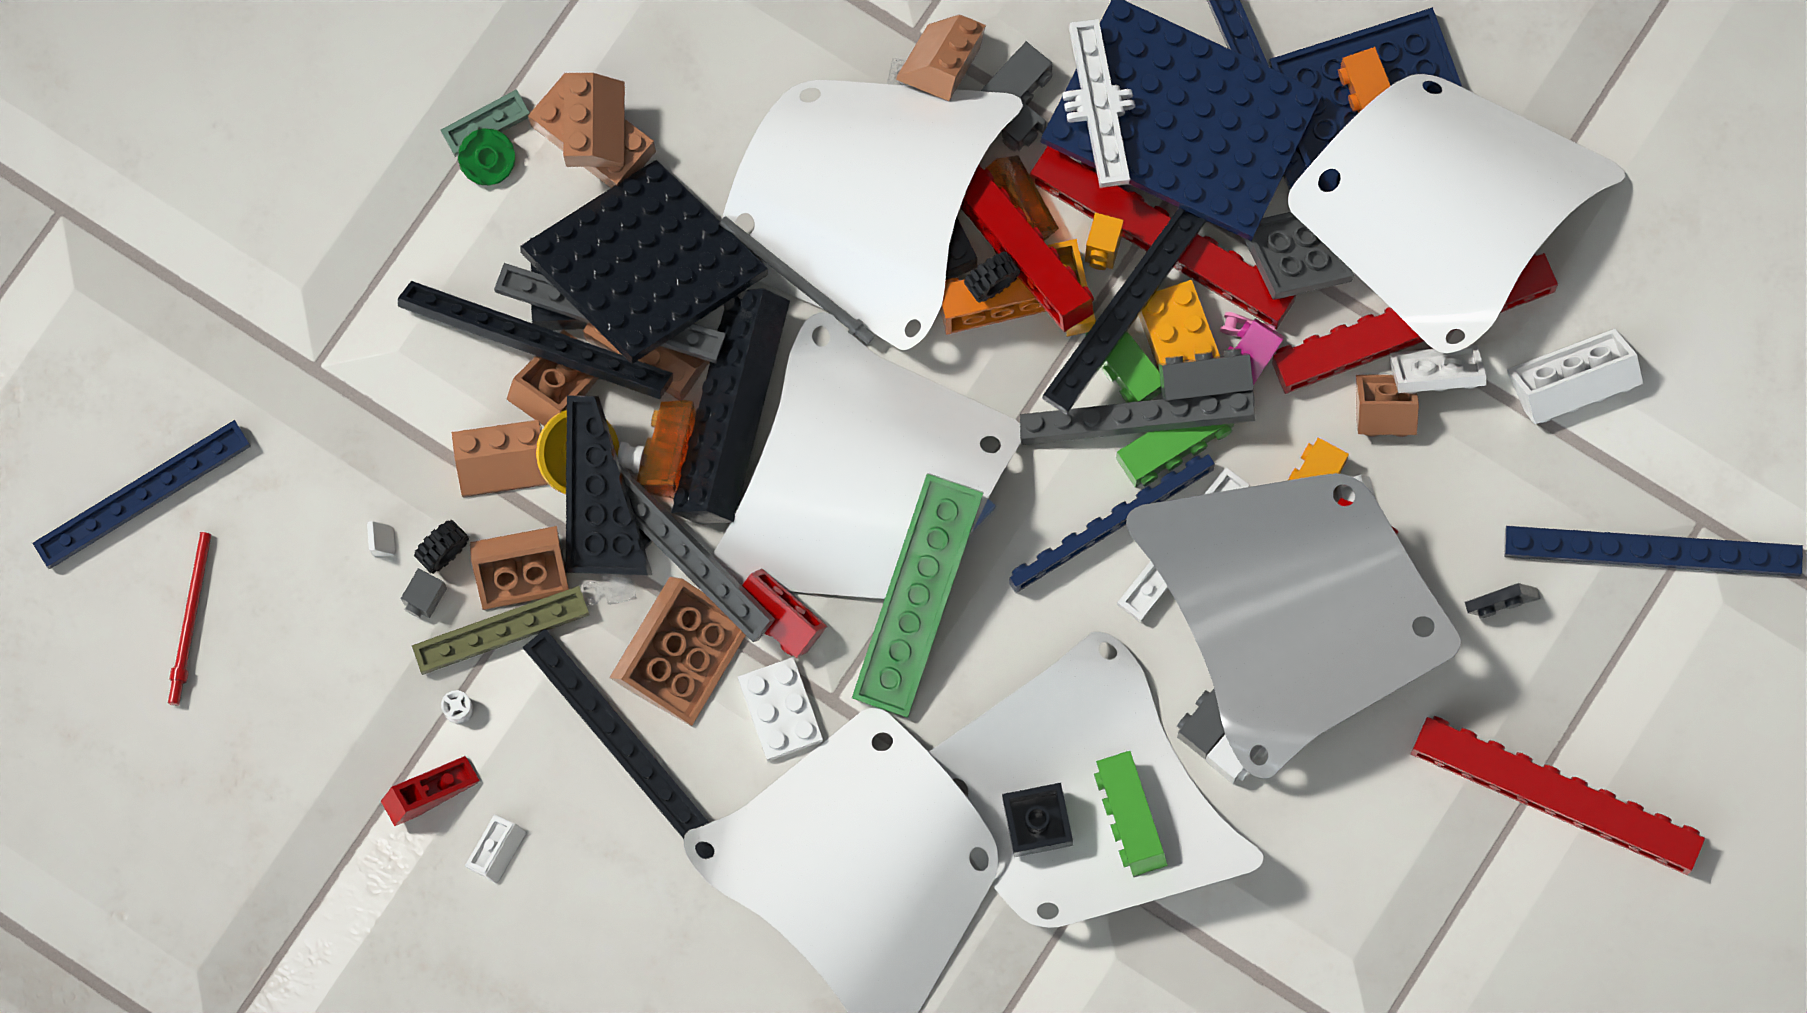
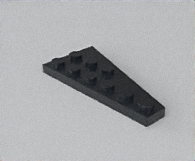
[566,395,652,575]

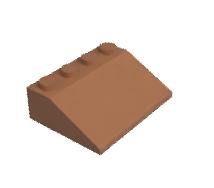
[609,577,746,726]

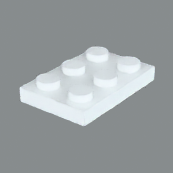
[1390,345,1486,394]
[738,657,823,761]

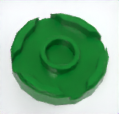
[457,128,515,186]

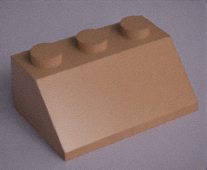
[896,14,986,101]
[563,73,625,167]
[451,420,549,497]
[470,526,569,610]

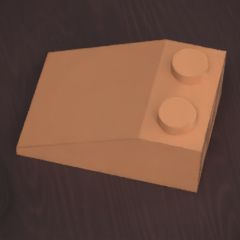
[506,329,599,426]

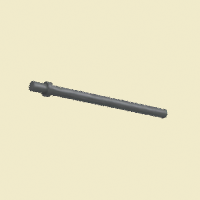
[719,216,875,344]

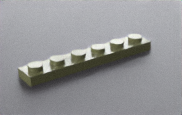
[411,586,590,675]

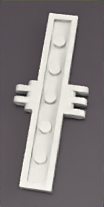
[1062,19,1135,188]
[1117,467,1249,623]

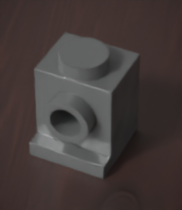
[1002,103,1046,152]

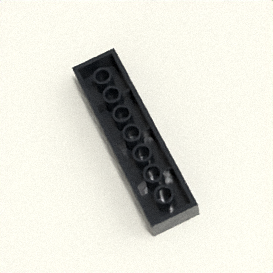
[671,288,790,524]

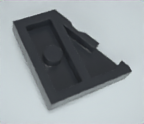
[1464,583,1541,618]

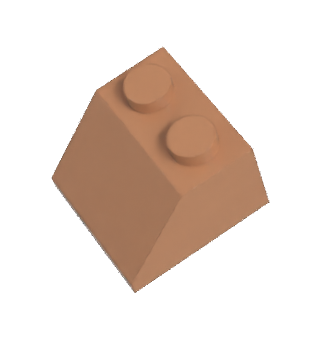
[1356,375,1419,437]

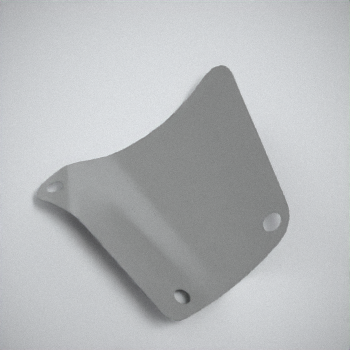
[1126,473,1461,779]

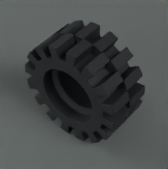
[964,252,1021,303]
[414,520,469,574]

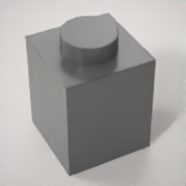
[400,568,447,618]

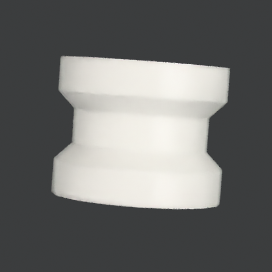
[617,442,646,475]
[441,690,473,724]

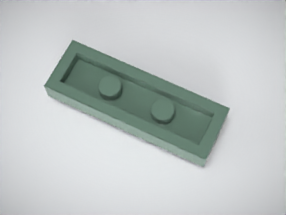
[441,89,530,157]

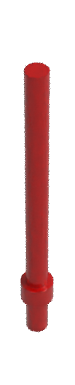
[168,532,212,706]

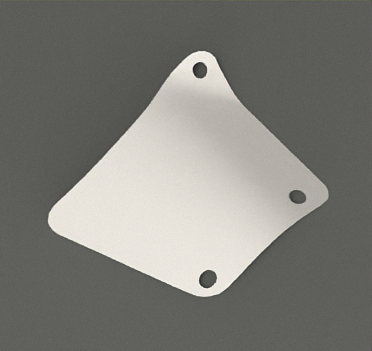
[1288,74,1625,353]
[722,80,1023,350]
[712,312,1021,599]
[929,632,1263,928]
[684,708,998,1013]

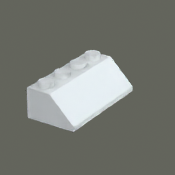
[1507,329,1643,424]

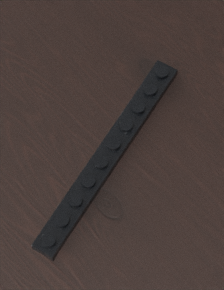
[1042,208,1207,415]
[398,281,673,400]
[522,629,715,859]

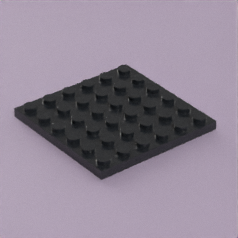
[520,160,768,364]

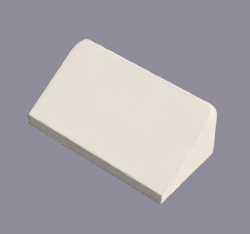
[465,814,526,883]

